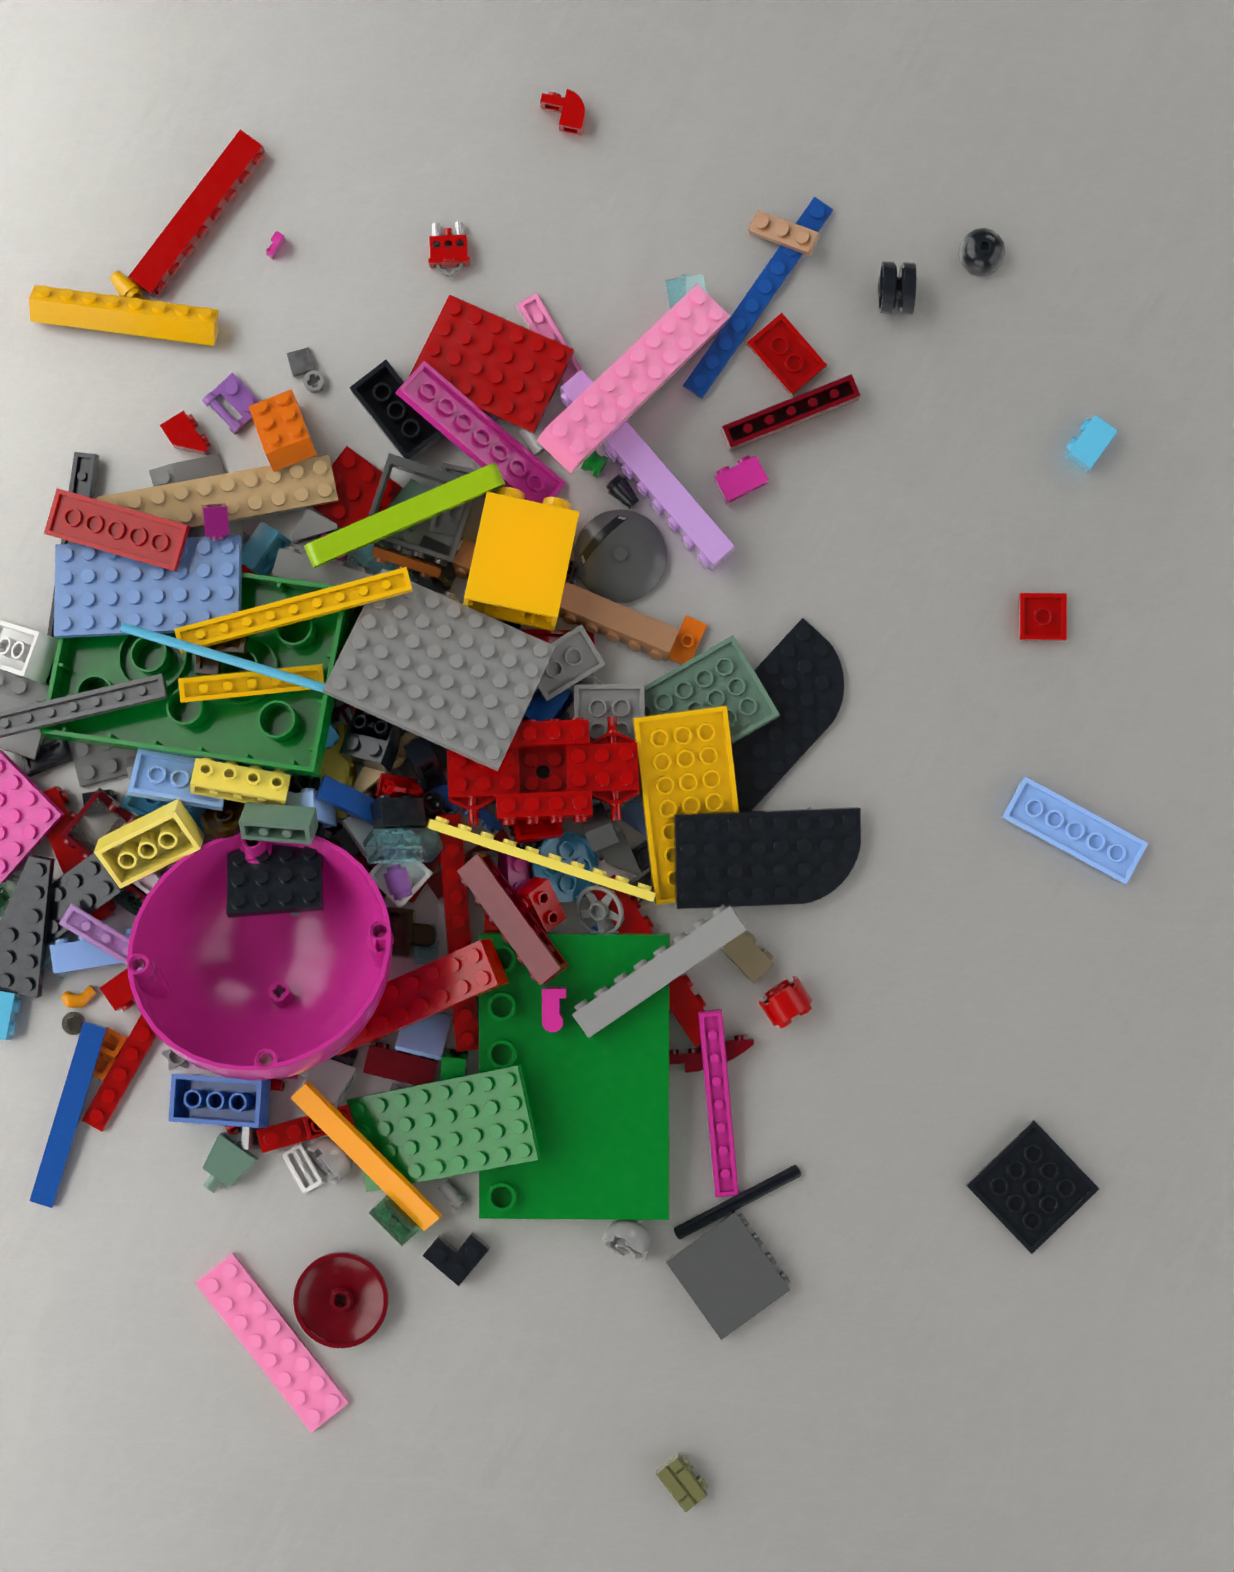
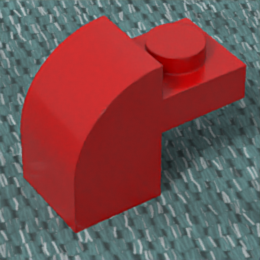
[540,89,585,136]

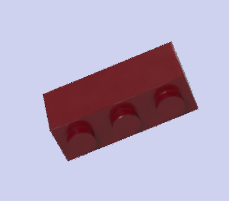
[363,1041,439,1085]

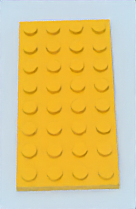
[633,705,739,905]

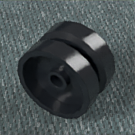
[878,261,916,314]

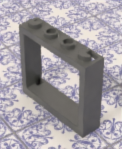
[368,453,473,567]

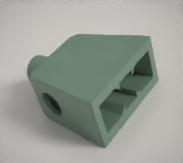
[203,1133,259,1193]

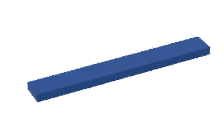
[30,1021,108,1208]

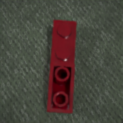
[670,1035,754,1073]

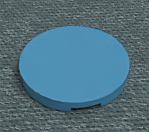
[532,832,598,902]

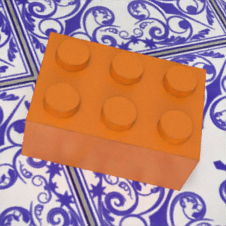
[248,389,317,472]

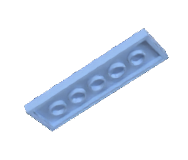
[1001,776,1148,885]

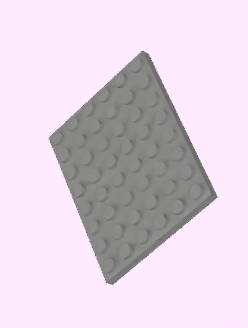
[322,568,556,771]

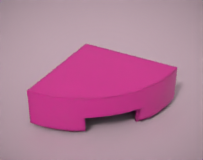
[266,231,286,259]

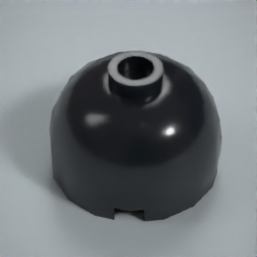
[958,228,1005,276]

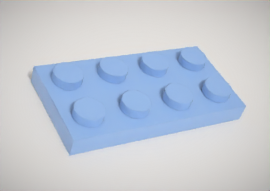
[128,749,225,811]

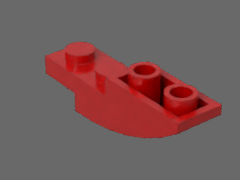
[255,1104,355,1153]

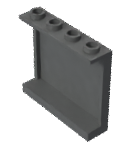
[666,1211,791,1340]

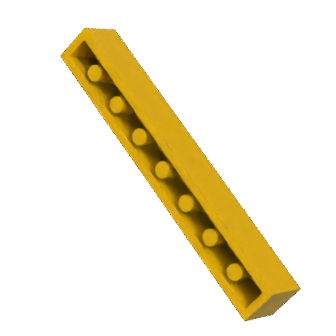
[29,285,219,346]

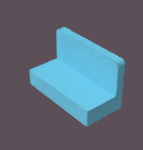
[242,522,292,576]

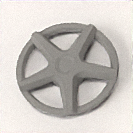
[576,885,625,933]

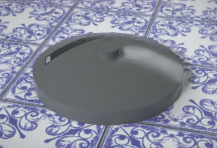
[574,509,667,603]

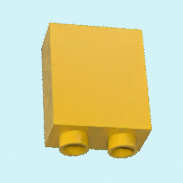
[463,487,580,631]

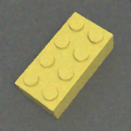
[94,798,205,889]

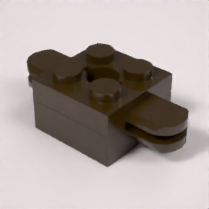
[387,907,437,959]

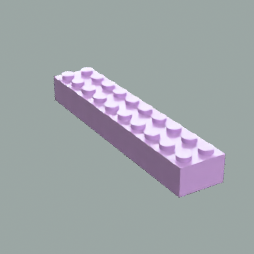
[560,369,735,570]

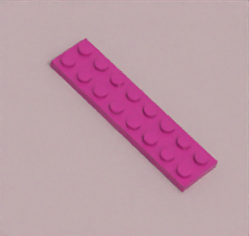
[396,361,566,503]

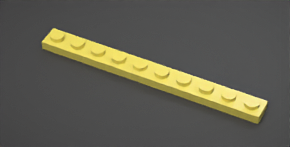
[427,816,656,902]

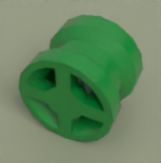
[581,450,608,478]

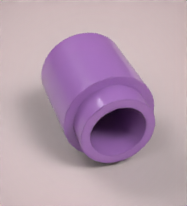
[383,864,413,901]

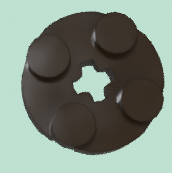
[200,800,245,840]

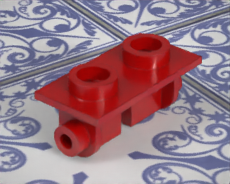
[376,773,424,798]

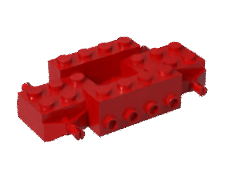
[447,716,639,827]

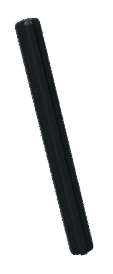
[674,1165,802,1239]

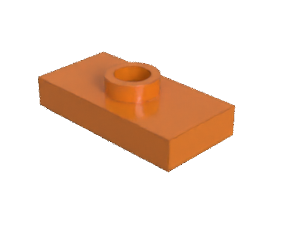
[667,615,707,665]

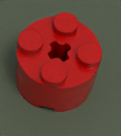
[758,976,813,1029]

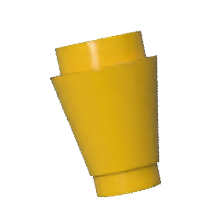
[110,271,143,299]

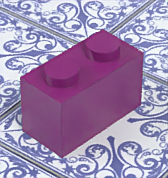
[202,503,229,540]

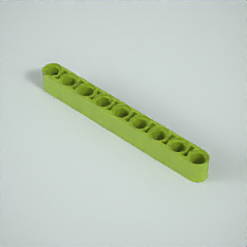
[303,463,506,568]

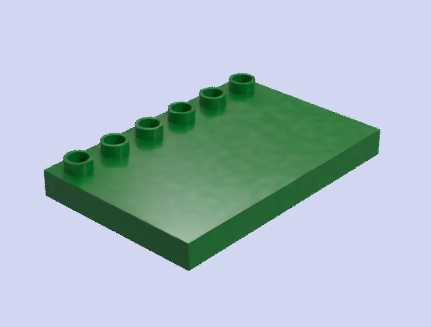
[40,572,352,778]
[479,932,670,1220]

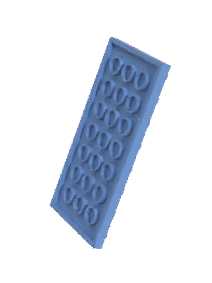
[54,535,242,638]

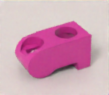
[542,987,567,1033]

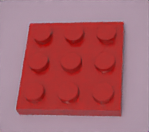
[312,446,403,529]

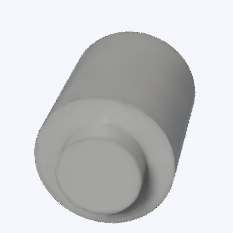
[519,423,546,456]

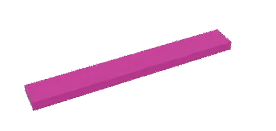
[698,1009,739,1197]

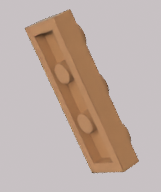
[748,210,820,256]

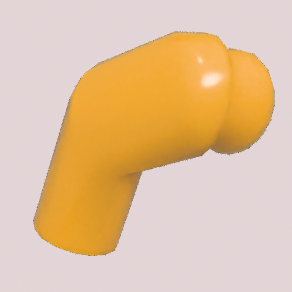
[61,985,98,1008]

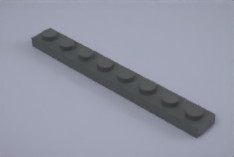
[0,673,168,738]

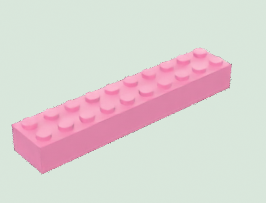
[537,284,730,473]

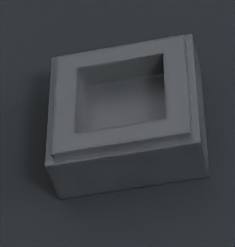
[287,347,316,377]

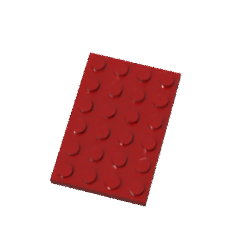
[409,295,575,434]

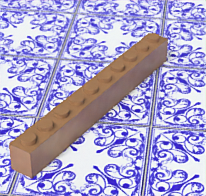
[451,539,680,662]

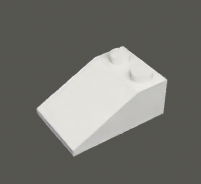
[0,620,58,684]

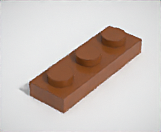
[371,543,442,580]

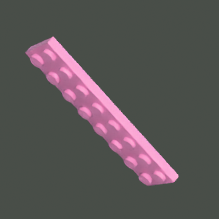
[195,1253,349,1433]

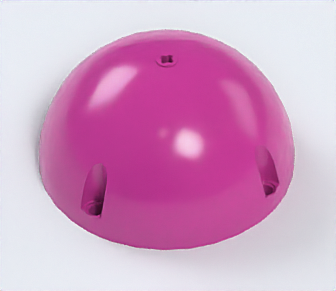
[127,832,394,1081]

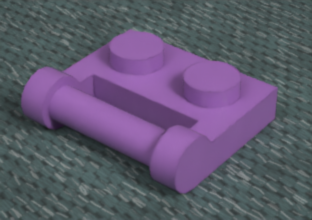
[202,373,260,435]

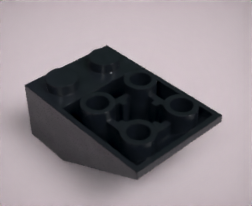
[339,708,402,773]

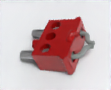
[428,221,471,277]

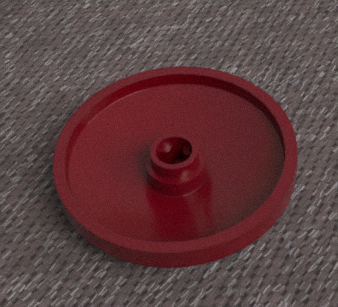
[293,1252,389,1348]

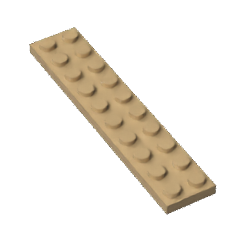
[97,455,338,529]

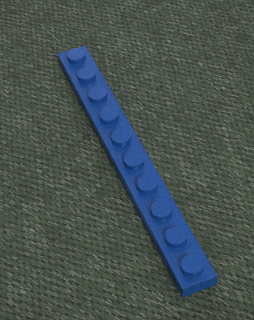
[683,197,833,399]

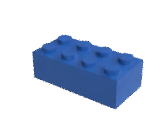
[168,1073,271,1128]

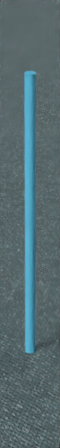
[120,622,325,693]

